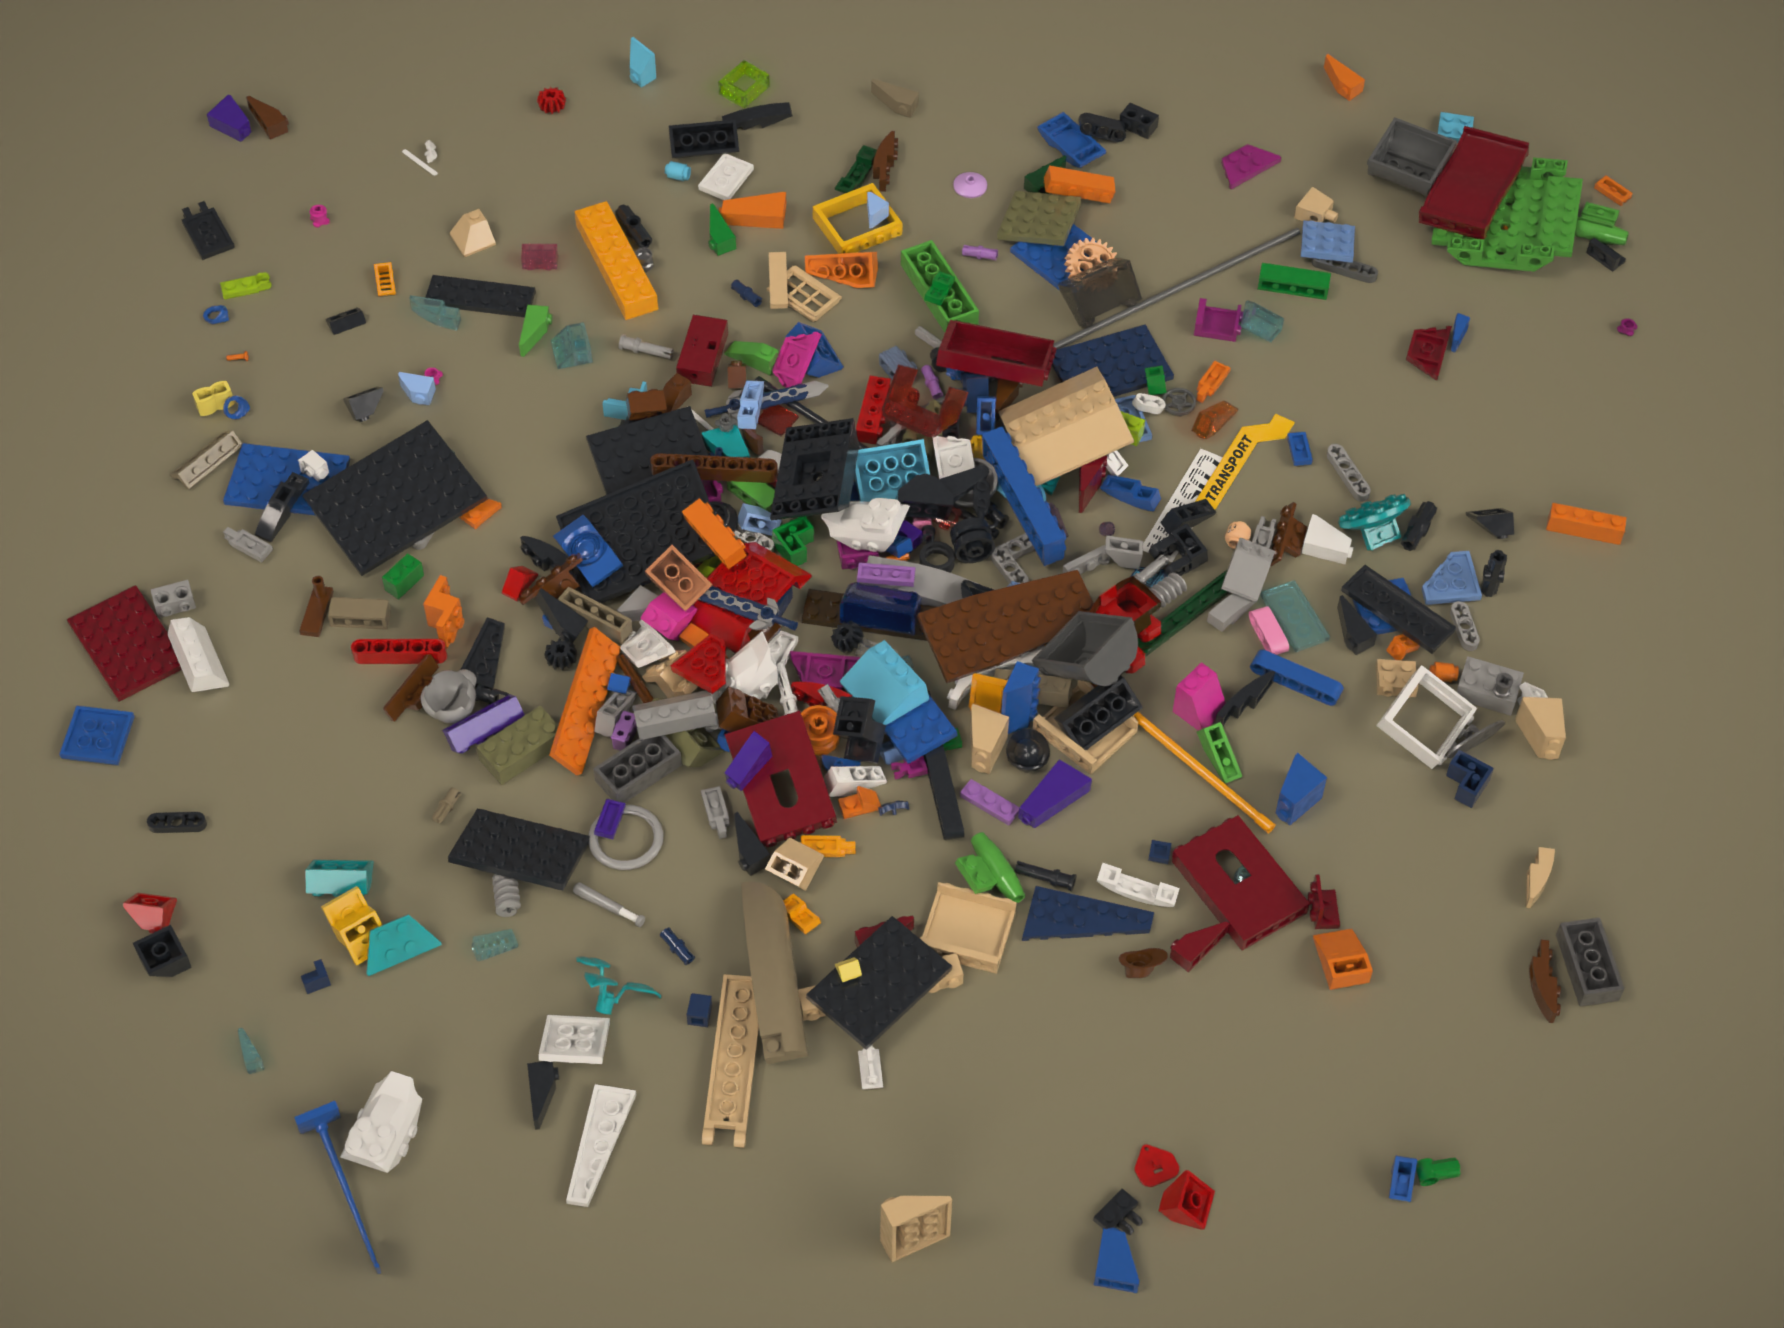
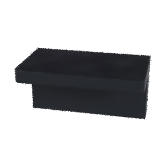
[1586,238,1626,272]

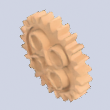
[1064,238,1121,293]

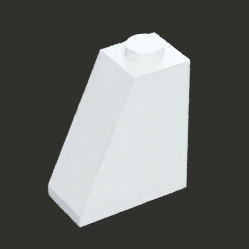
[1302,514,1354,564]

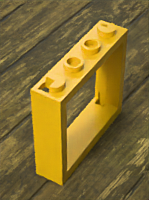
[813,183,902,254]

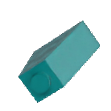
[701,424,750,458]

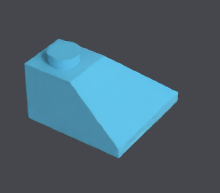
[630,37,656,88]

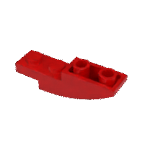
[791,681,852,707]

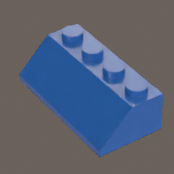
[1001,661,1041,734]

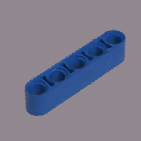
[1250,650,1344,706]

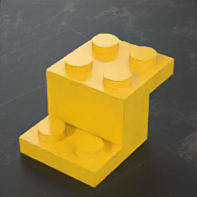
[321,886,382,965]

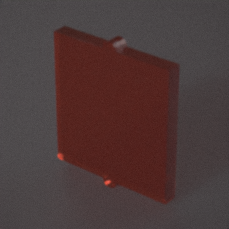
[758,405,799,436]

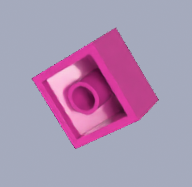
[640,592,698,641]

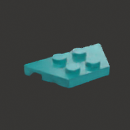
[366,914,442,976]

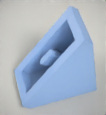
[867,192,889,228]

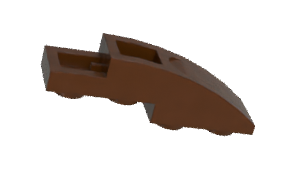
[873,131,898,192]
[1529,939,1561,1023]

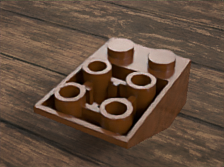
[716,686,778,732]

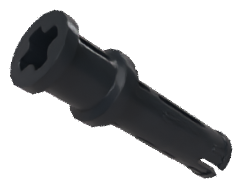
[1015,861,1077,892]

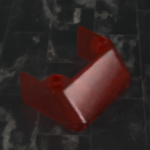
[882,364,969,438]

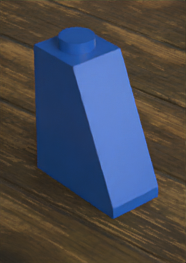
[1094,1228,1139,1293]

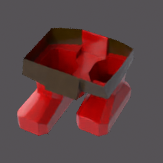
[1090,576,1161,674]

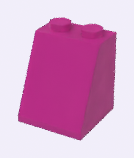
[1172,662,1226,731]

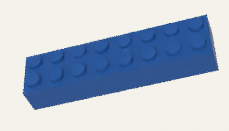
[982,427,1066,566]

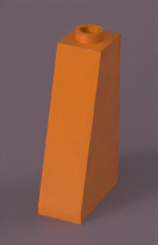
[719,192,787,229]

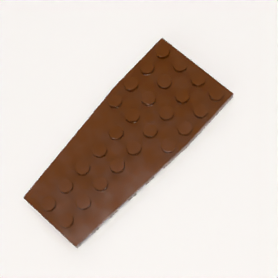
[917,570,1094,683]

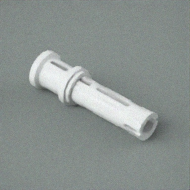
[776,662,799,715]

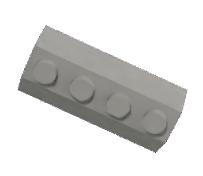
[632,691,717,740]

